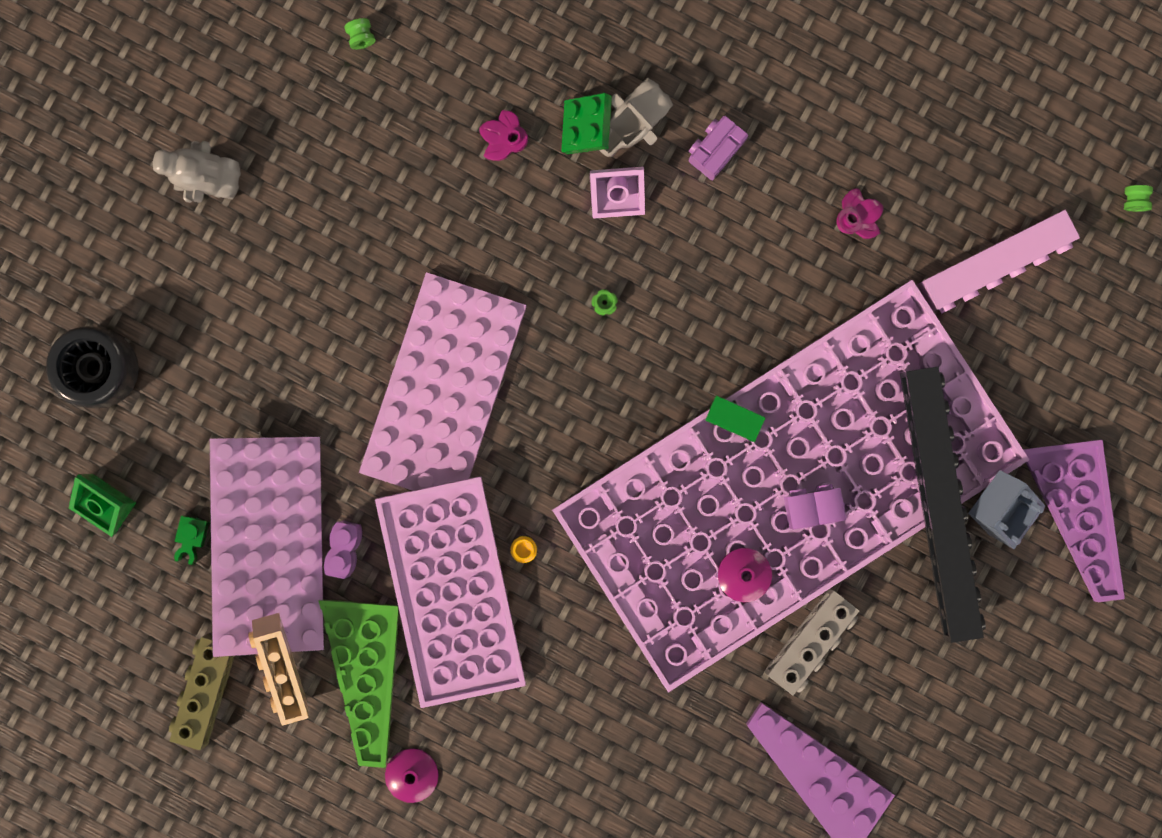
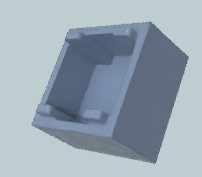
[968,470,1045,549]

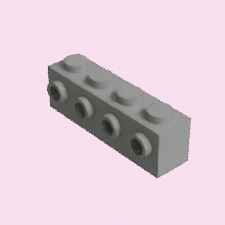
[764,589,859,695]

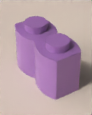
[784,483,846,530]
[324,521,362,579]

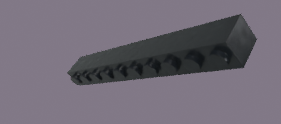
[900,366,986,643]

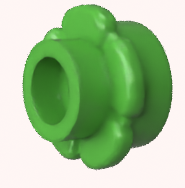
[592,290,618,316]

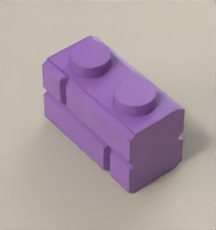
[689,116,748,181]

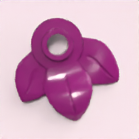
[479,110,528,161]
[837,188,883,239]

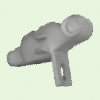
[599,78,673,157]
[153,141,241,203]

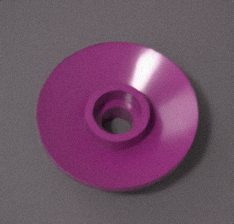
[718,548,772,602]
[385,748,439,803]

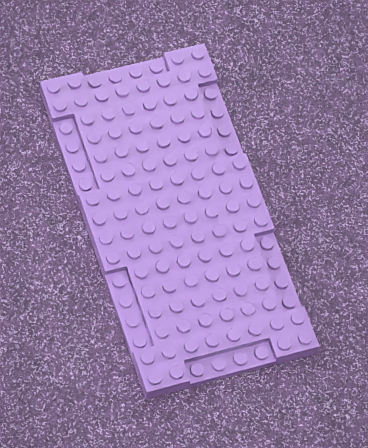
[552,280,1029,692]

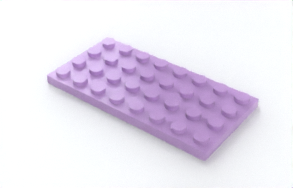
[359,272,527,491]
[210,437,324,657]
[375,476,526,708]

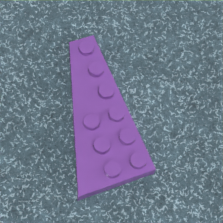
[1023,440,1125,602]
[746,702,895,838]

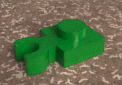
[174,515,210,565]

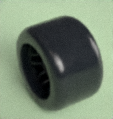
[46,326,139,409]

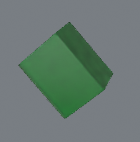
[69,474,136,537]

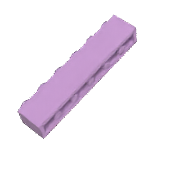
[917,210,1080,314]

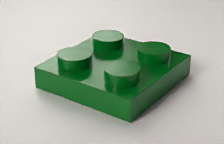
[561,93,612,154]

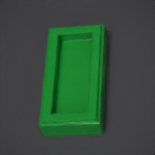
[705,396,765,442]

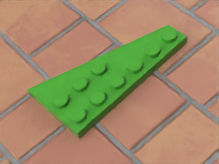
[319,600,399,768]

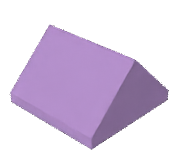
[590,167,645,218]

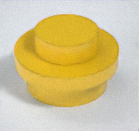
[510,536,537,563]

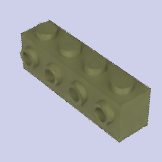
[169,634,235,750]

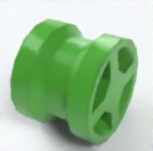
[344,18,376,50]
[1124,185,1153,212]

